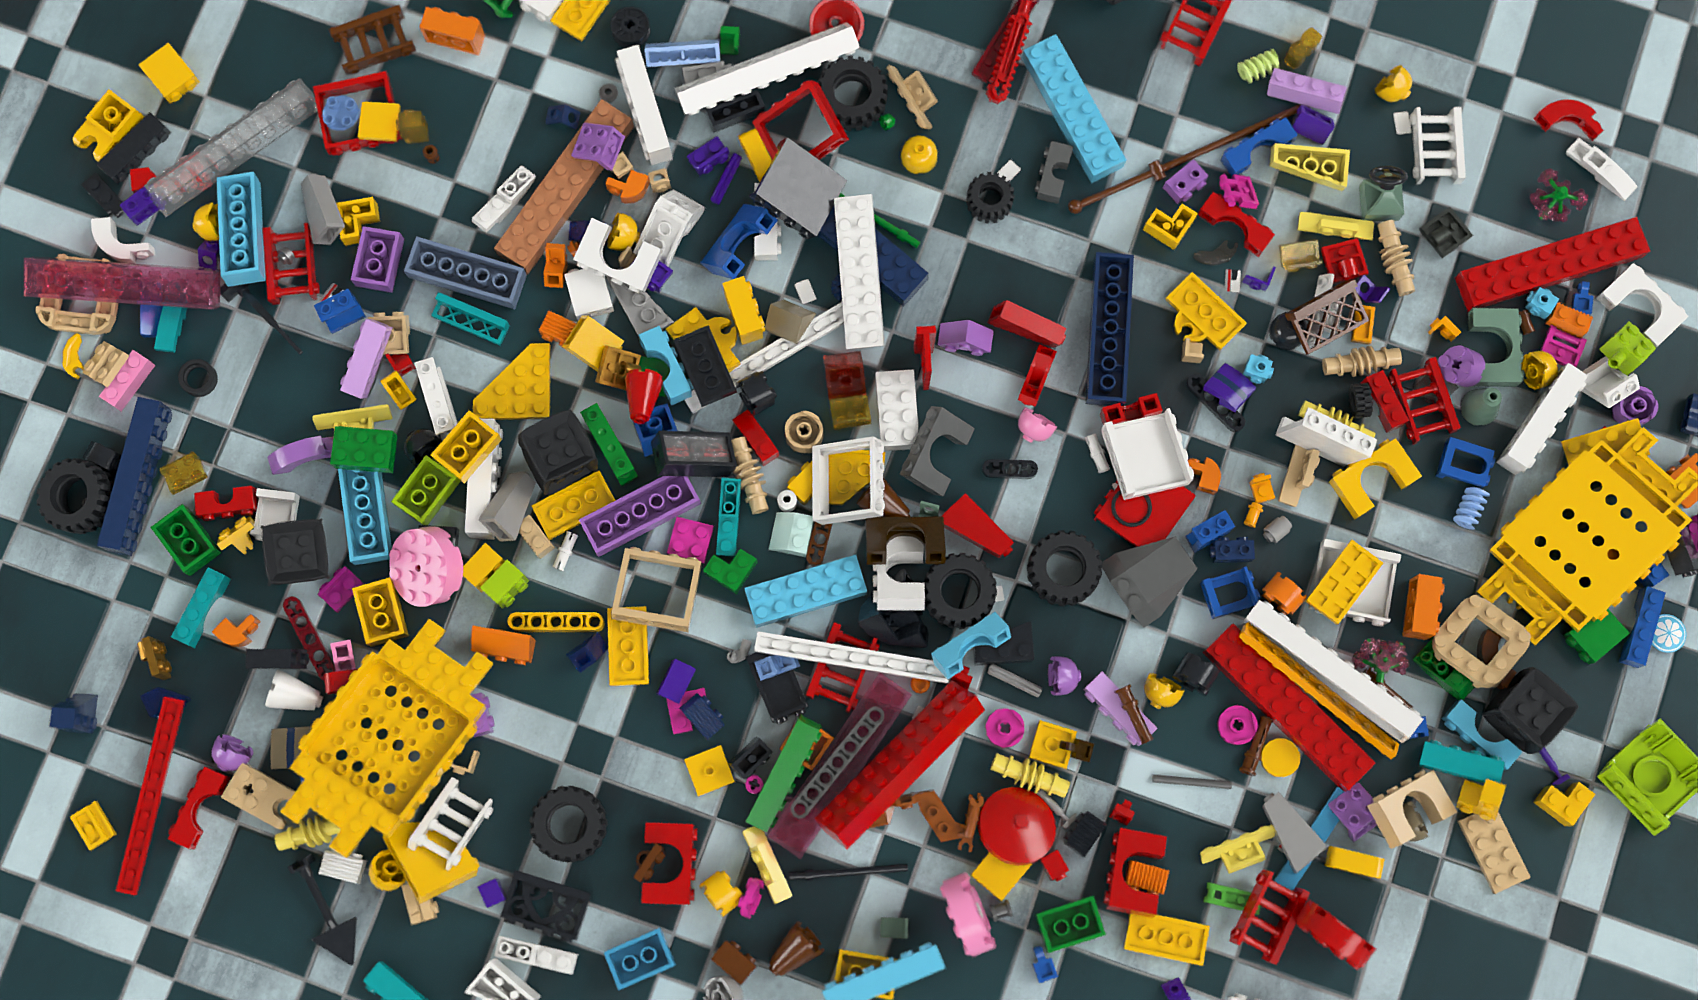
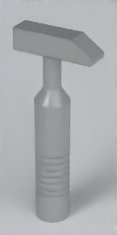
[1037,789,1077,830]

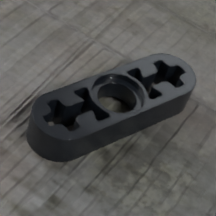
[982,459,1038,479]

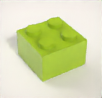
[480,560,529,609]

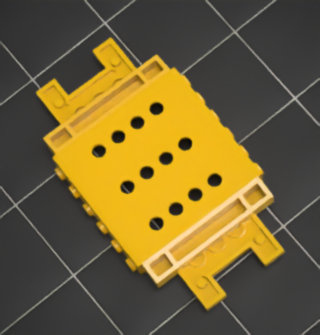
[1477,427,1698,646]
[280,619,493,859]

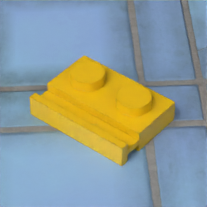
[70,801,117,850]

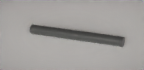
[1152,775,1232,789]

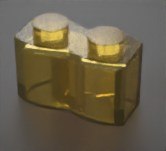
[1284,27,1322,69]

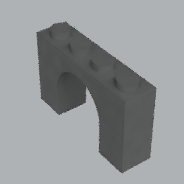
[900,406,975,496]

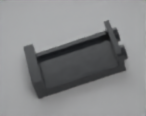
[745,652,809,724]

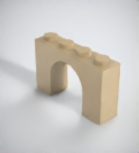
[1367,770,1457,849]

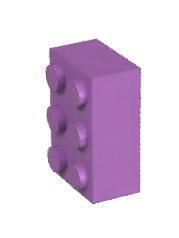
[351,226,404,293]

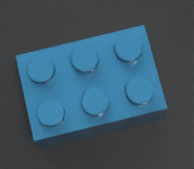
[604,928,676,990]

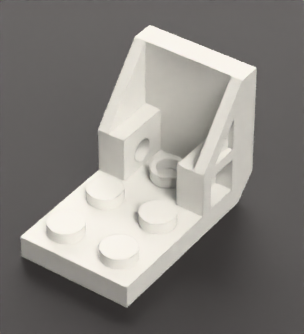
[633,190,705,267]

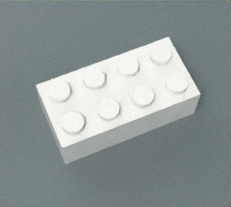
[875,369,919,451]

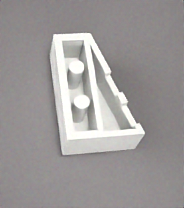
[465,958,541,1000]

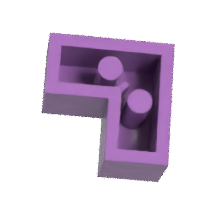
[938,320,994,356]

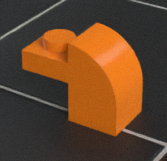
[606,170,650,204]
[543,243,567,288]
[1187,457,1221,495]
[212,614,261,647]

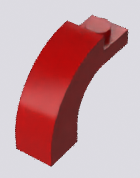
[1533,99,1604,141]
[1017,344,1057,406]

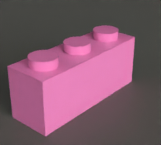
[99,350,155,412]

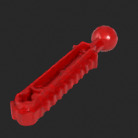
[985,0,1036,104]

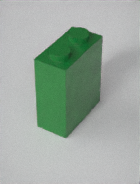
[1563,609,1630,665]

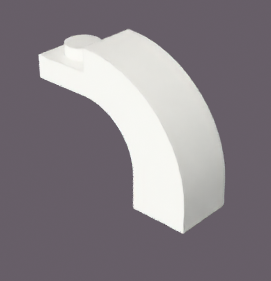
[91,217,155,264]

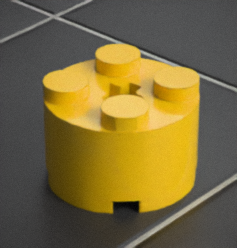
[699,870,743,917]

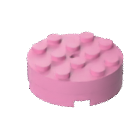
[389,526,463,607]
[940,872,996,957]

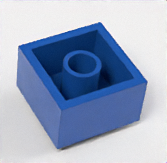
[632,403,678,457]

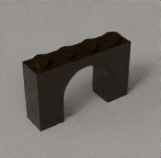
[866,516,946,565]

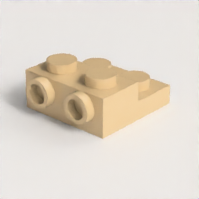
[368,312,410,355]
[82,341,129,388]

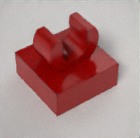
[950,665,973,690]
[1109,799,1135,826]

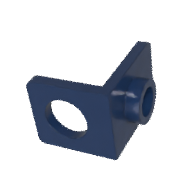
[545,104,581,129]

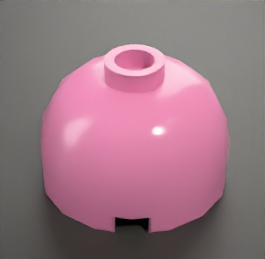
[1018,407,1057,443]

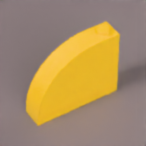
[382,822,479,904]

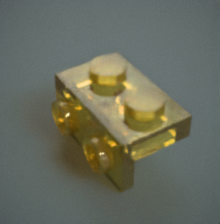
[1279,239,1323,272]
[830,395,872,429]
[159,452,208,495]

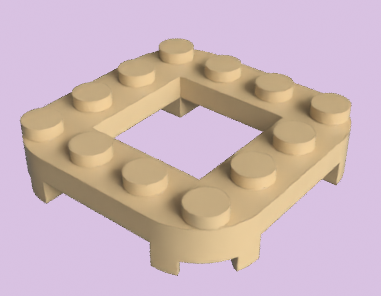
[36,254,123,335]
[1432,595,1531,689]

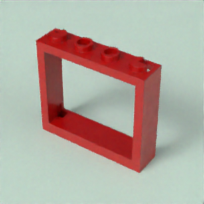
[313,71,402,156]
[752,80,849,160]

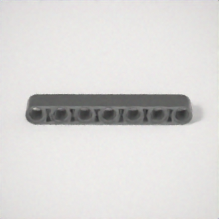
[791,707,884,819]

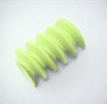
[1237,49,1279,83]

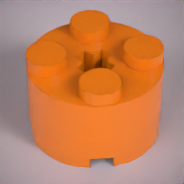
[1262,572,1307,615]

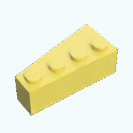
[1269,143,1350,191]

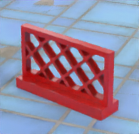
[914,326,936,390]

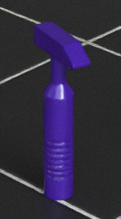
[1539,747,1570,785]

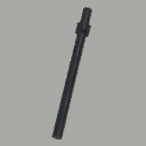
[789,864,908,881]

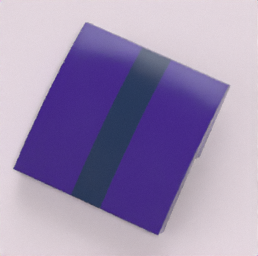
[1204,363,1256,412]

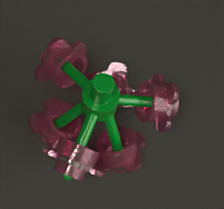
[1530,168,1589,222]
[1352,638,1409,683]

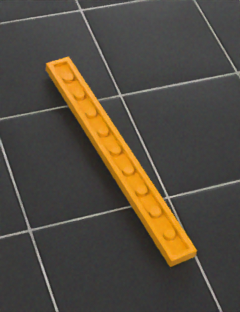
[1239,622,1399,759]

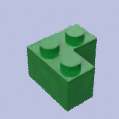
[703,549,757,595]

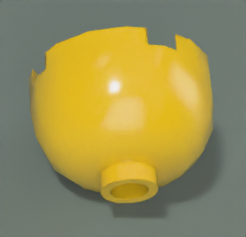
[1375,65,1412,102]
[901,135,938,174]
[193,203,219,241]
[607,212,640,251]
[1521,351,1558,390]
[1144,673,1185,709]
[369,850,406,891]

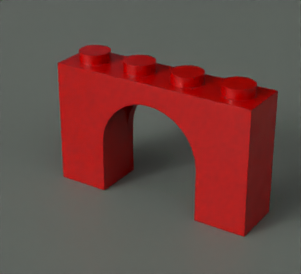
[642,823,698,905]
[1103,828,1167,918]

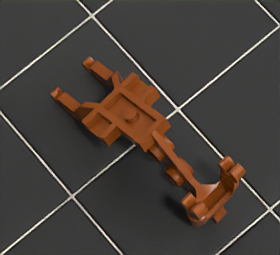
[869,789,984,852]

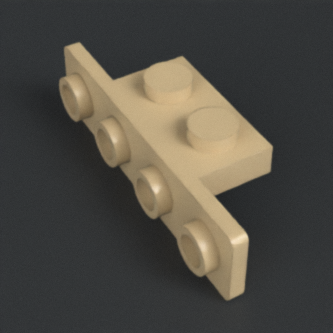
[886,65,938,130]
[1278,444,1320,507]

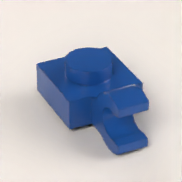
[1571,281,1594,316]
[1032,945,1058,983]

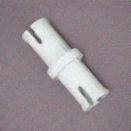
[1085,434,1110,473]
[552,531,578,571]

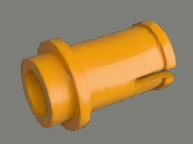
[1244,502,1263,528]

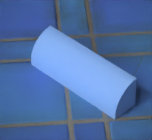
[645,39,720,67]

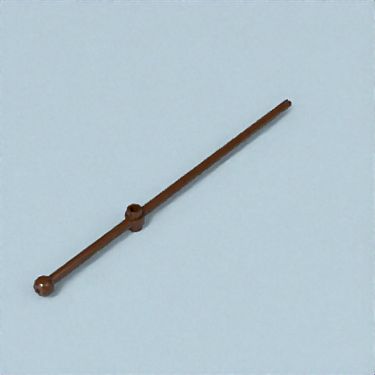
[1068,104,1310,214]

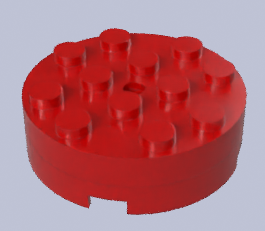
[1295,899,1377,970]

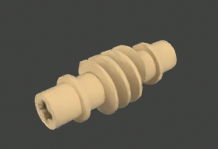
[1377,220,1416,296]
[1322,346,1402,377]
[731,437,769,514]

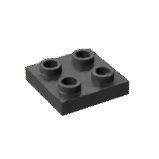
[1419,207,1473,259]

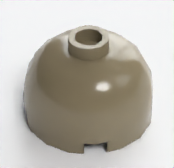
[1403,801,1429,842]

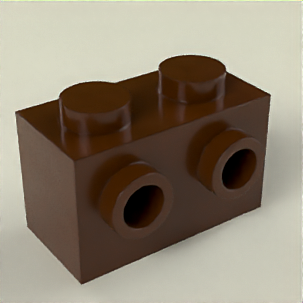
[711,940,757,985]

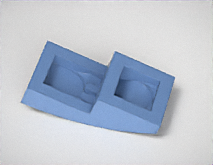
[754,655,800,681]

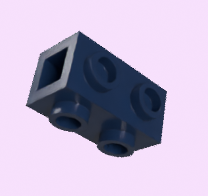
[1209,537,1255,563]

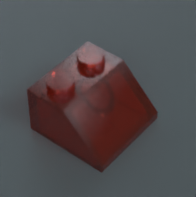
[823,351,866,400]

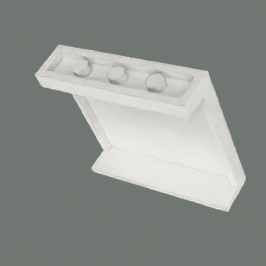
[1276,407,1377,466]
[1101,408,1194,500]
[1309,539,1401,627]

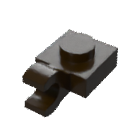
[1059,738,1094,763]

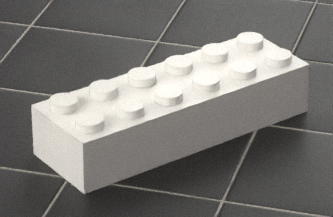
[615,45,673,166]
[1496,363,1588,475]
[465,419,503,540]

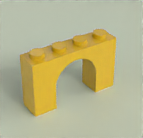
[1329,438,1422,520]

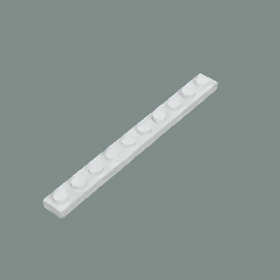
[684,302,844,414]
[754,632,949,684]

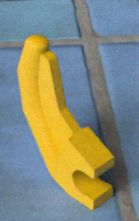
[62,333,84,379]

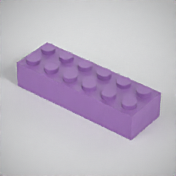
[579,476,701,557]

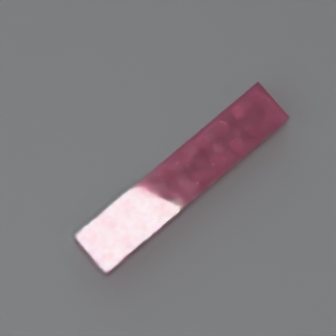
[24,257,220,309]
[768,673,912,859]

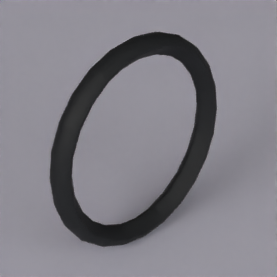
[1111,490,1152,527]

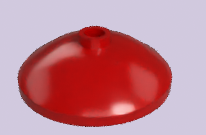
[809,0,864,41]

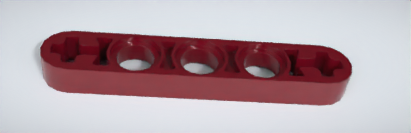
[283,596,336,680]

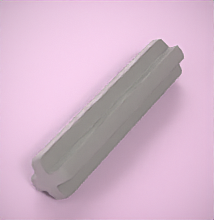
[987,664,1042,697]

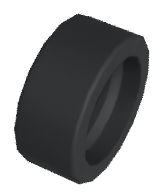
[178,359,218,397]

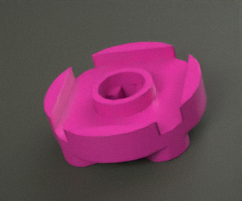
[1217,705,1258,745]
[985,709,1025,748]
[738,877,764,919]

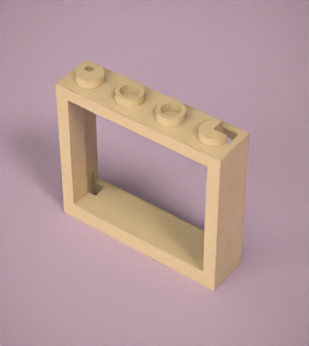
[611,547,701,633]

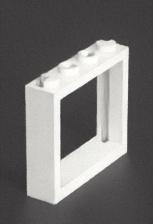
[812,436,885,525]

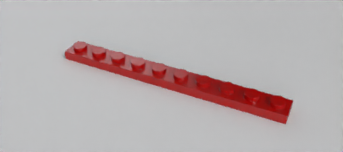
[116,696,185,895]

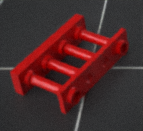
[1160,0,1232,66]
[262,223,320,305]
[1387,357,1461,444]
[806,622,880,714]
[1229,869,1310,965]

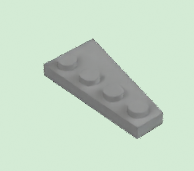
[605,267,674,337]

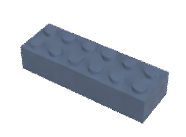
[404,236,527,309]

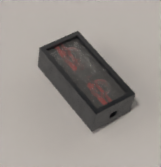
[651,431,737,477]

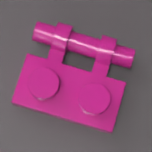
[1219,174,1259,209]

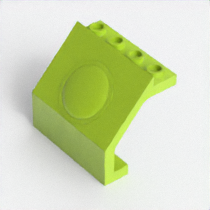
[1597,719,1698,836]

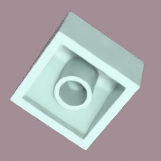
[769,512,814,557]

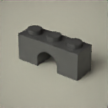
[1034,141,1073,204]

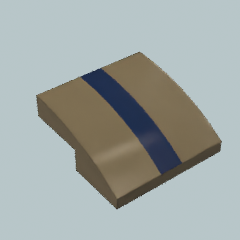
[271,726,312,769]

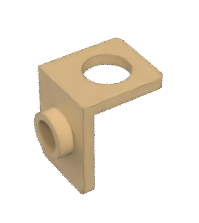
[648,168,671,193]
[618,246,637,269]
[451,750,480,775]

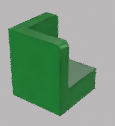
[720,26,740,55]

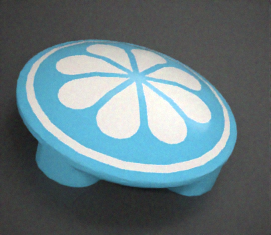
[1652,614,1687,653]

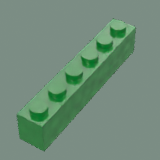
[746,715,822,833]

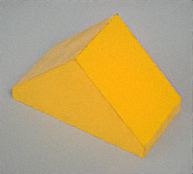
[380,371,417,410]

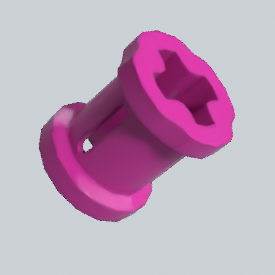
[745,775,764,794]

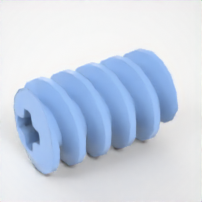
[1453,487,1490,530]

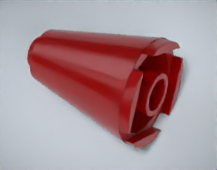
[625,369,663,424]

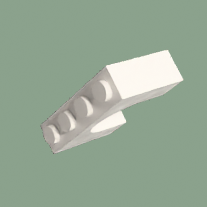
[573,218,663,293]
[1597,263,1689,347]
[873,536,925,610]

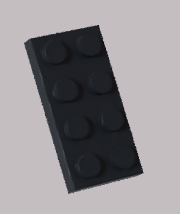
[673,325,737,407]

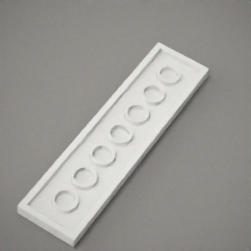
[834,194,885,350]

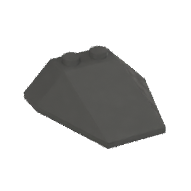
[1102,536,1198,627]

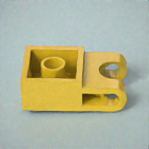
[73,89,145,162]

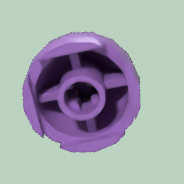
[1048,656,1081,696]
[212,735,254,772]

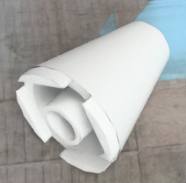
[265,670,323,711]

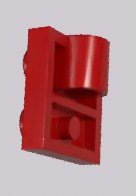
[1320,238,1369,284]

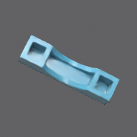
[639,326,694,406]
[931,612,1011,680]
[1441,699,1522,771]

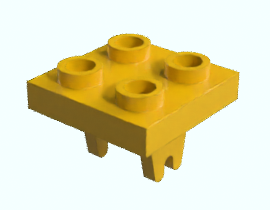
[217,516,255,554]

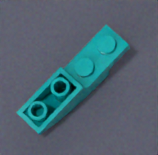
[716,478,741,556]

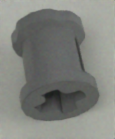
[989,899,1013,922]

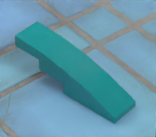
[154,281,191,353]

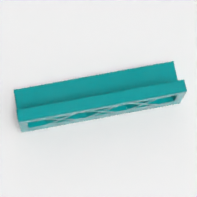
[431,292,510,346]

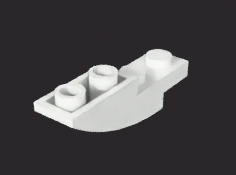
[1566,138,1638,201]
[472,165,536,233]
[494,936,578,974]

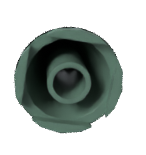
[1461,388,1502,426]

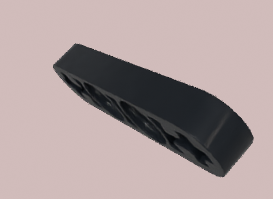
[1186,374,1245,432]

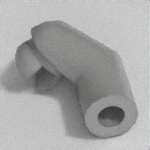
[727,639,752,663]

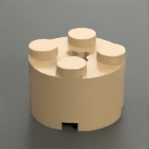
[785,411,823,453]

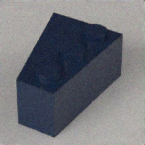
[49,693,98,734]

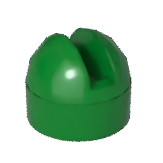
[879,114,895,130]

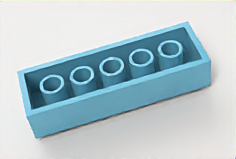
[217,172,265,287]
[338,469,392,565]
[744,555,867,628]
[822,942,945,1000]

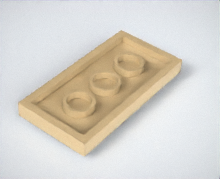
[1458,812,1531,894]

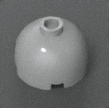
[704,976,743,1000]

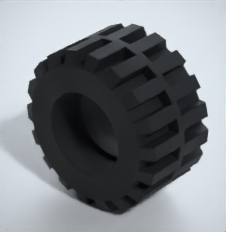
[966,172,1014,223]

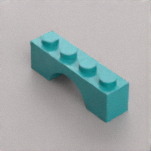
[171,568,231,648]

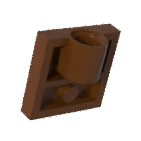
[634,843,666,882]

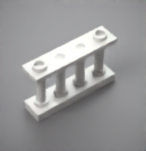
[1410,107,1466,184]
[414,357,458,441]
[408,777,493,871]

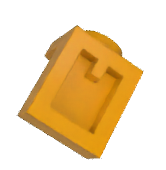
[1428,316,1461,341]
[1249,473,1275,504]

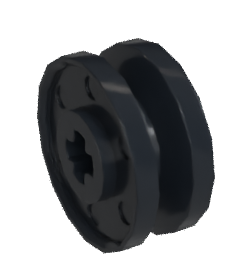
[611,7,650,48]

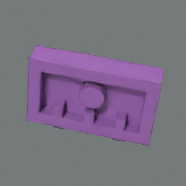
[571,123,625,170]
[1328,783,1377,842]

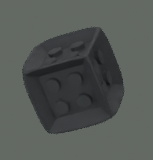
[518,409,598,495]
[261,518,330,586]
[1483,667,1579,754]

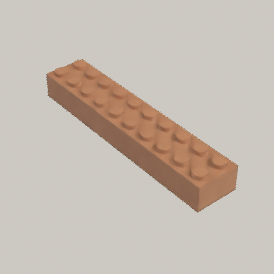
[494,99,634,274]

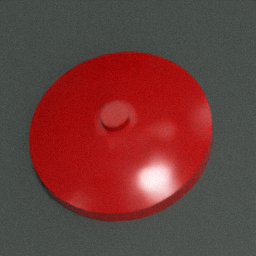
[978,787,1056,866]

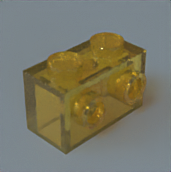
[396,110,429,144]

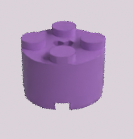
[1438,345,1485,387]
[1612,386,1658,426]

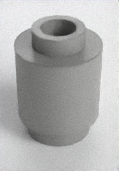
[1263,516,1292,543]

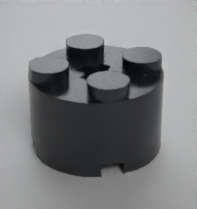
[736,371,777,416]
[1172,653,1220,696]

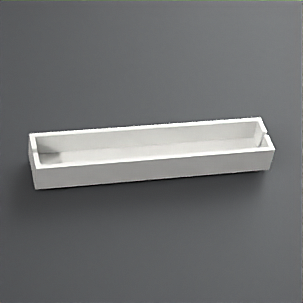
[1241,600,1423,743]

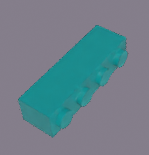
[1420,740,1505,784]
[363,961,428,1000]

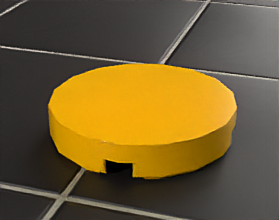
[1261,738,1300,777]

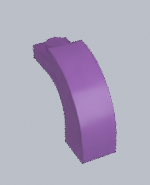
[267,436,334,475]

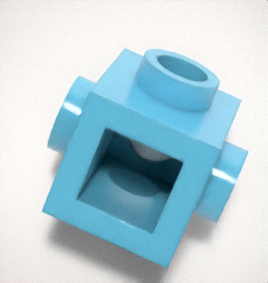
[1525,287,1559,319]
[1243,354,1274,384]

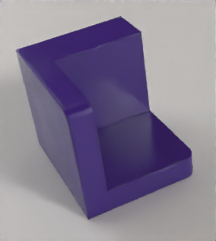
[477,878,506,908]

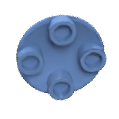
[322,95,359,131]

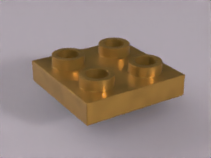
[595,345,642,390]
[137,636,172,680]

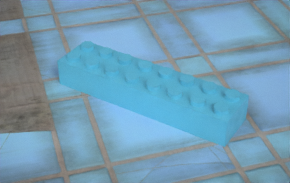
[1022,34,1126,183]

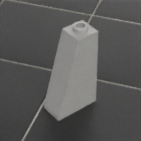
[301,174,345,245]
[479,471,536,542]
[1263,792,1327,874]

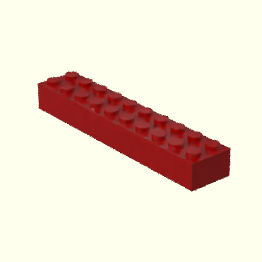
[1455,217,1650,312]
[1203,623,1375,791]
[815,681,985,850]

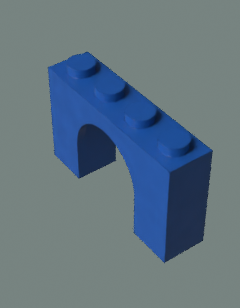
[700,204,778,279]

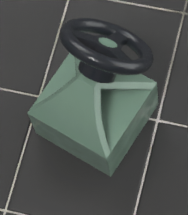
[1359,166,1408,222]

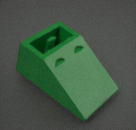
[1413,637,1475,700]

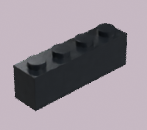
[96,112,171,185]

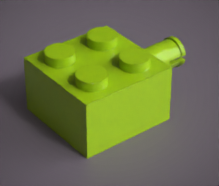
[1599,321,1656,376]

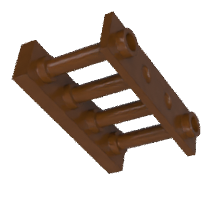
[329,5,417,75]

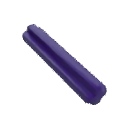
[710,153,742,204]

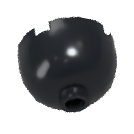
[1269,312,1308,350]
[404,429,442,466]

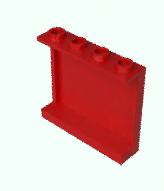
[1094,481,1196,547]

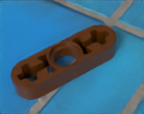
[806,513,833,567]

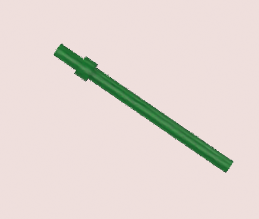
[838,193,921,248]

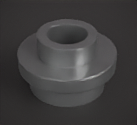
[599,84,618,102]
[277,247,295,265]

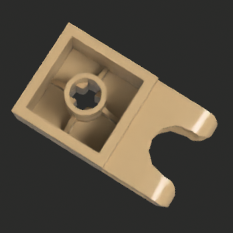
[221,763,296,829]

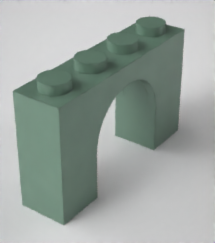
[1468,308,1524,387]

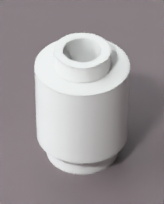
[777,490,797,512]

